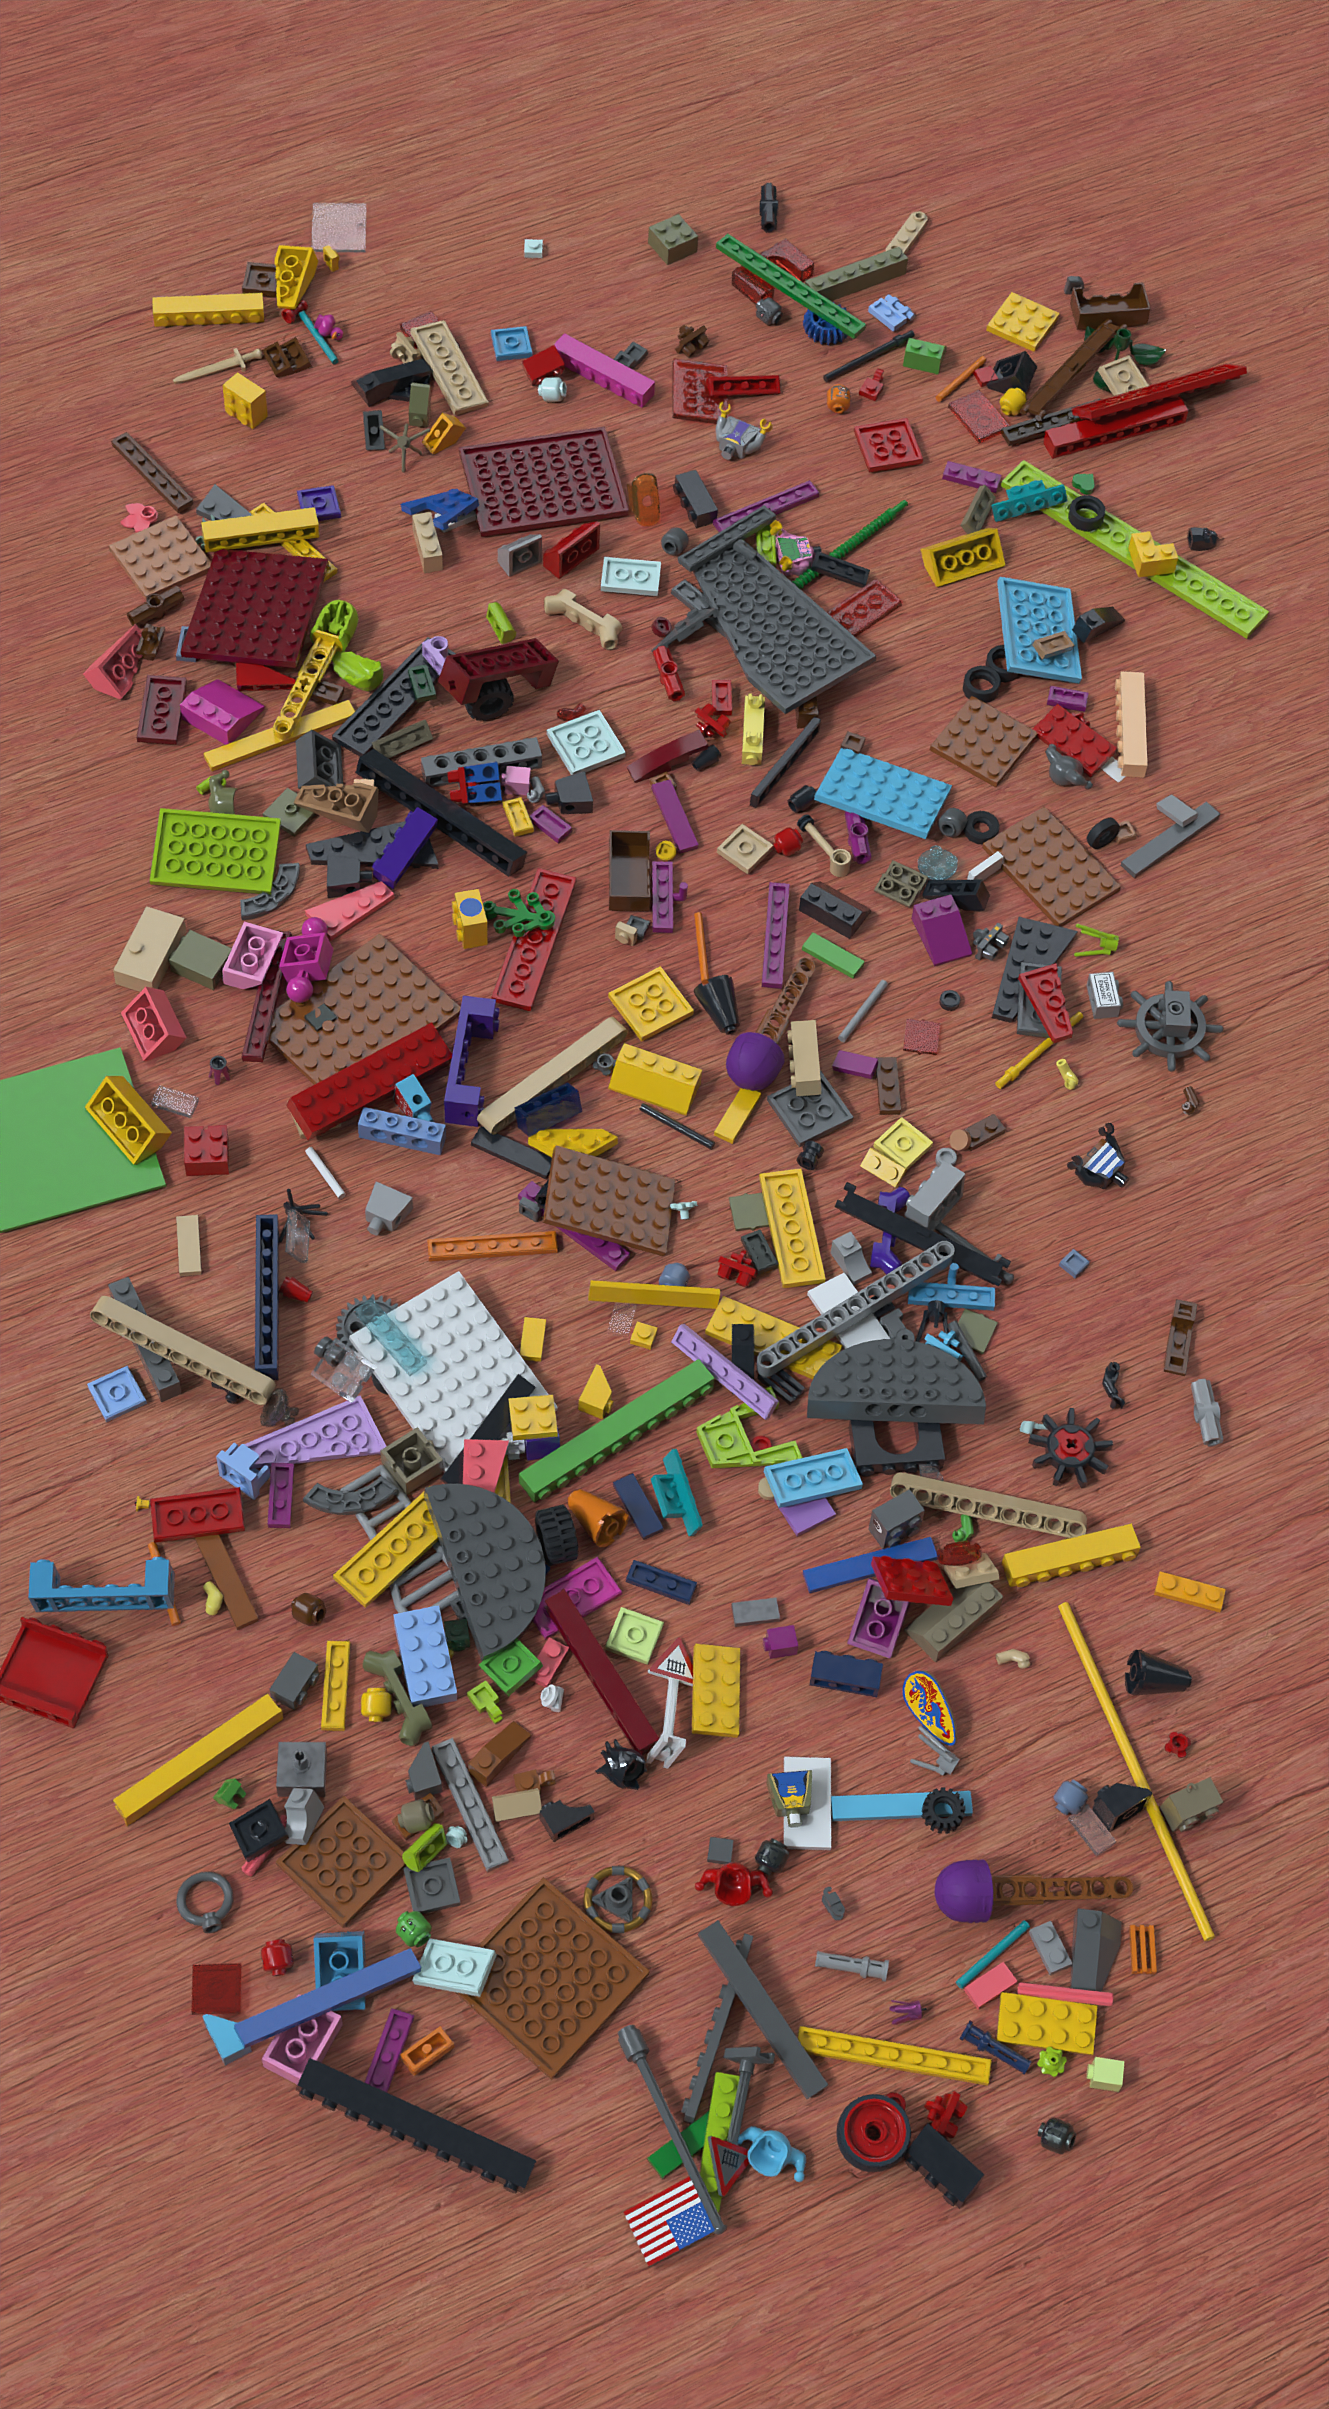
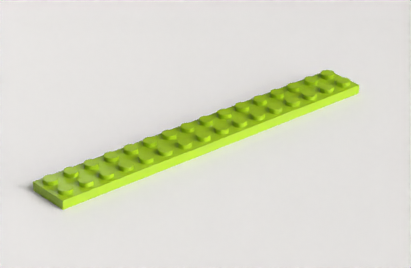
[1001,460,1269,639]

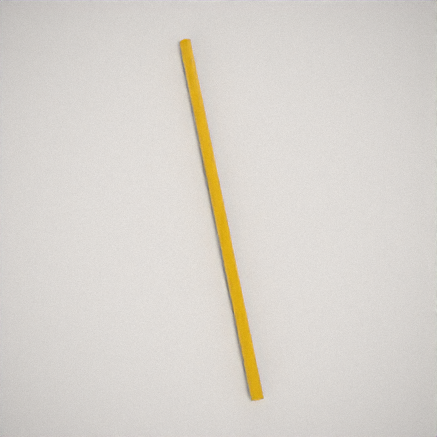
[1058,1602,1215,1942]

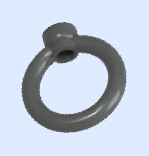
[176,1872,234,1934]

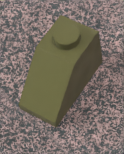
[409,383,431,427]

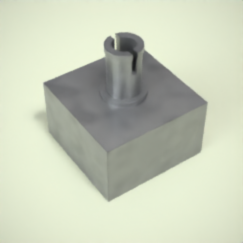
[276,1742,327,1797]

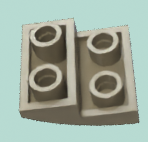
[874,860,928,908]

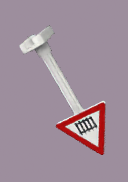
[646,1638,693,1769]

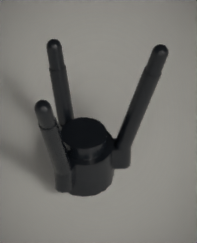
[916,1300,952,1348]

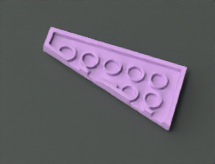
[244,1395,386,1469]

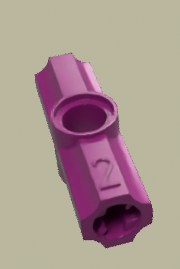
[845,811,871,864]

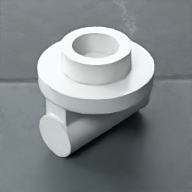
[541,1685,564,1712]

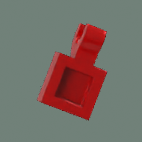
[859,368,884,401]

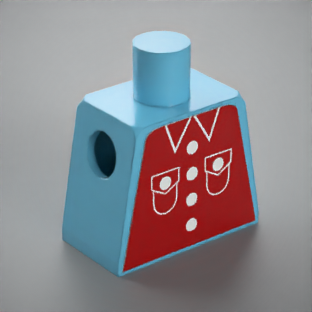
[393,1074,434,1122]

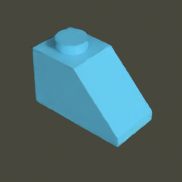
[202,2014,252,2065]

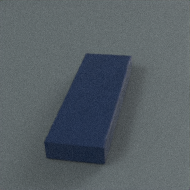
[613,1473,664,1540]
[626,1560,697,1605]

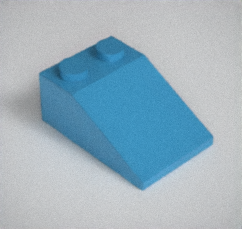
[314,1931,365,2011]

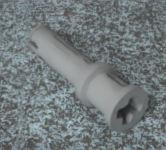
[815,1951,889,1982]

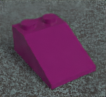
[911,895,972,967]
[847,1578,911,1658]

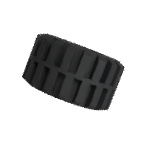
[464,678,514,721]
[535,1505,578,1566]

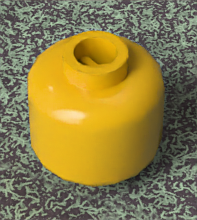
[999,388,1027,416]
[361,1688,391,1722]

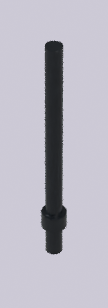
[823,330,915,382]

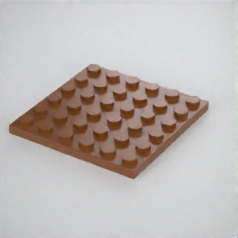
[455,1877,650,2080]

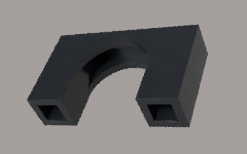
[848,1420,945,1477]

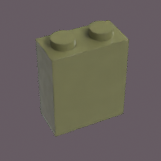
[168,930,232,990]

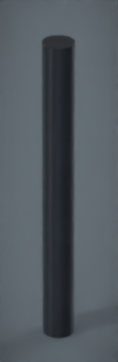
[639,1103,715,1150]

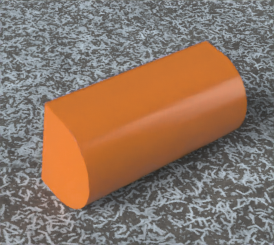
[400,2026,455,2076]

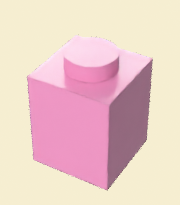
[501,766,531,796]

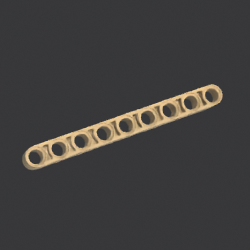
[477,1017,628,1135]
[90,1296,276,1405]
[890,1473,1087,1538]

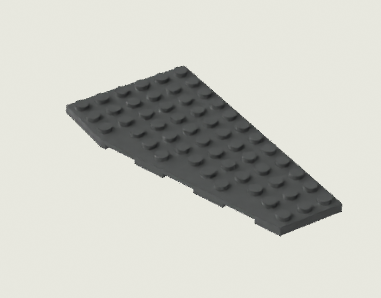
[692,543,876,714]

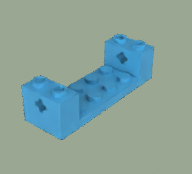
[28,1557,175,1612]

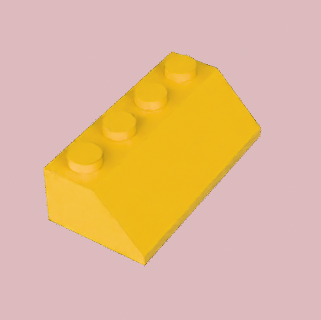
[921,528,1006,587]
[608,1043,702,1116]
[85,1076,172,1165]

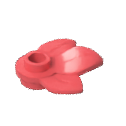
[120,503,158,533]

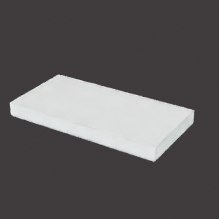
[807,1273,890,1349]
[784,1757,831,1850]

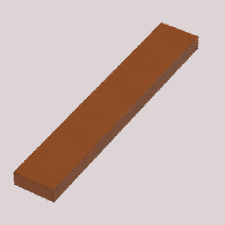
[194,1535,258,1630]

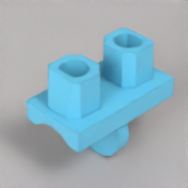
[924,1330,963,1361]

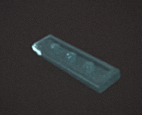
[354,1297,427,1376]

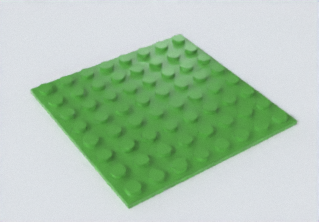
[0,1047,166,1233]

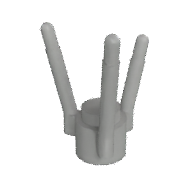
[910,1726,960,1776]

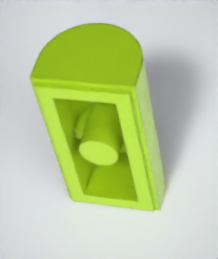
[486,602,516,644]
[402,1823,448,1872]

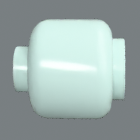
[538,377,567,402]

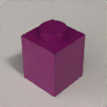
[763,1625,798,1659]

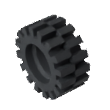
[921,1787,966,1834]

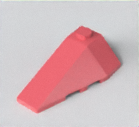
[83,625,142,699]

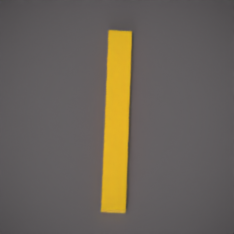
[203,700,355,771]
[798,2026,991,2086]

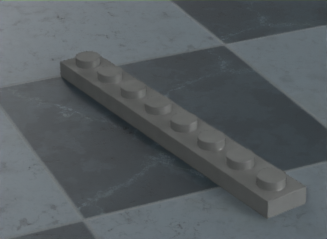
[681,1933,753,2124]

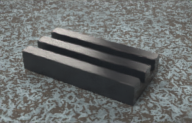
[757,1363,805,1405]

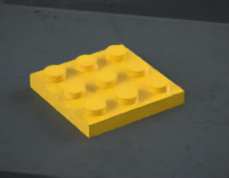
[986,292,1060,352]
[608,966,694,1042]

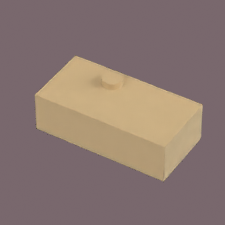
[113,906,186,992]

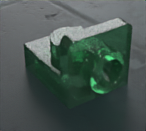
[444,1619,470,1652]

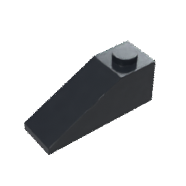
[1072,606,1125,643]
[922,879,990,911]
[732,1324,755,1394]

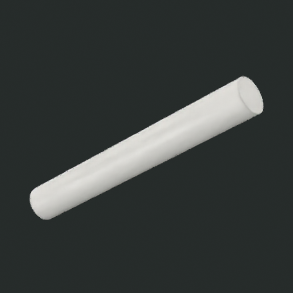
[305,1147,346,1199]

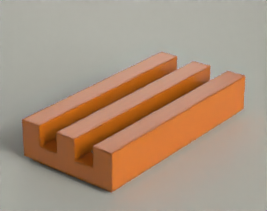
[1129,1925,1157,1974]

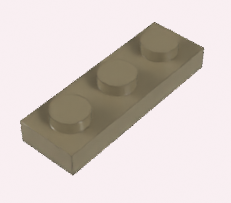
[960,485,996,534]
[372,720,433,758]

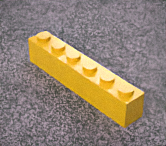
[152,293,264,327]
[201,507,319,552]
[1002,1523,1141,1587]

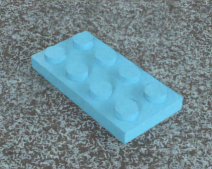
[764,1448,863,1508]

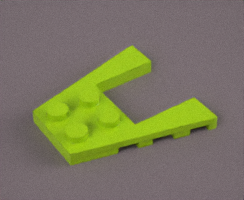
[696,1386,803,1468]

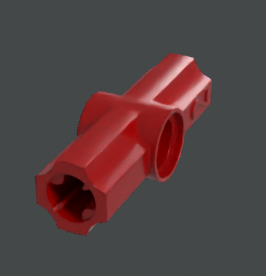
[653,646,685,702]

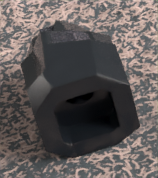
[1187,527,1219,551]

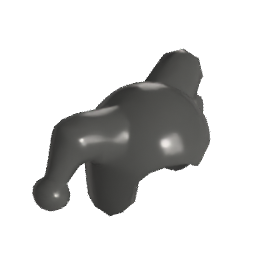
[1045,744,1093,789]

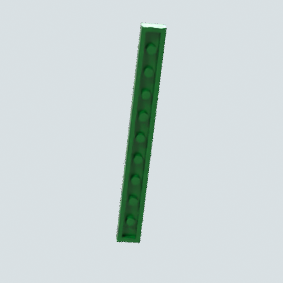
[716,234,866,339]

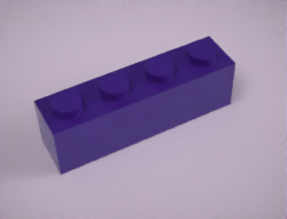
[372,807,438,889]

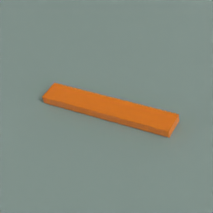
[427,1231,558,1262]

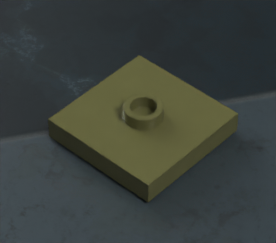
[263,788,316,837]

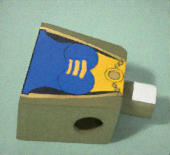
[766,1770,812,1828]

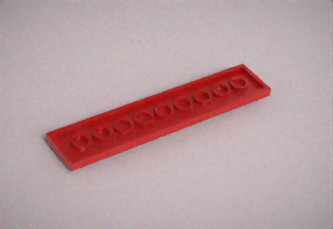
[1072,363,1247,421]

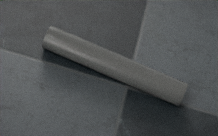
[947,1321,987,1382]

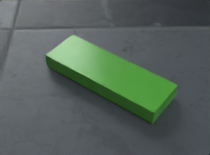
[802,932,865,979]

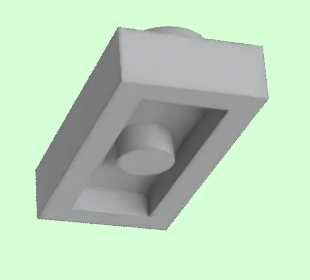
[1028,1921,1072,1975]

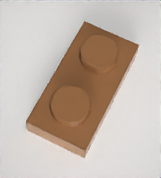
[1032,631,1075,660]

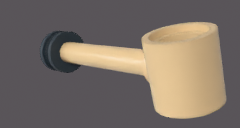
[797,814,851,877]

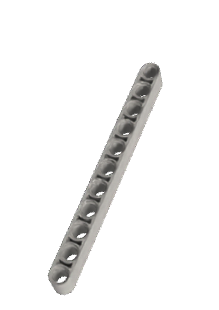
[757,1241,954,1377]

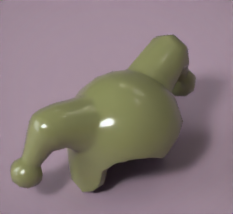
[208,770,238,815]

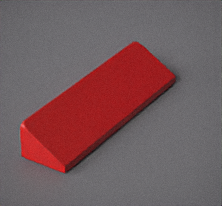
[706,375,781,396]

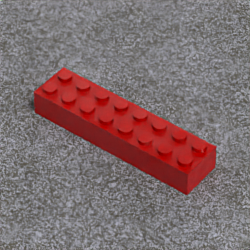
[286,1022,452,1141]

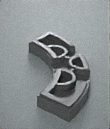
[240,863,300,920]
[303,1476,398,1515]

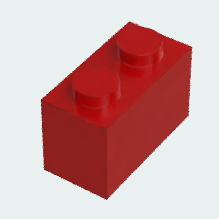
[522,345,565,386]

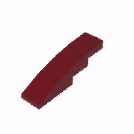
[627,730,708,783]

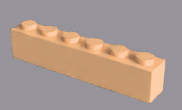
[1115,671,1147,777]

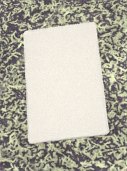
[1101,757,1126,782]

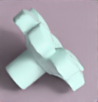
[670,1201,698,1219]

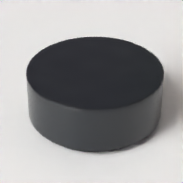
[939,990,960,1011]

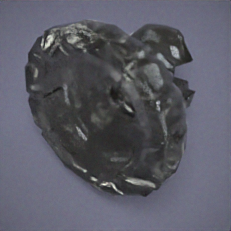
[260,1389,299,1427]

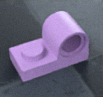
[422,636,448,676]

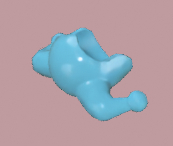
[738,2126,806,2182]

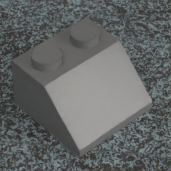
[498,534,542,577]

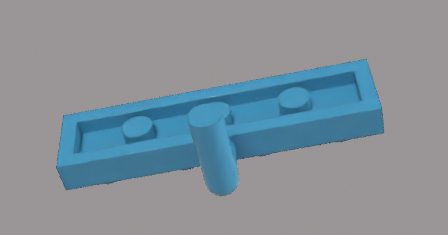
[908,1263,995,1311]

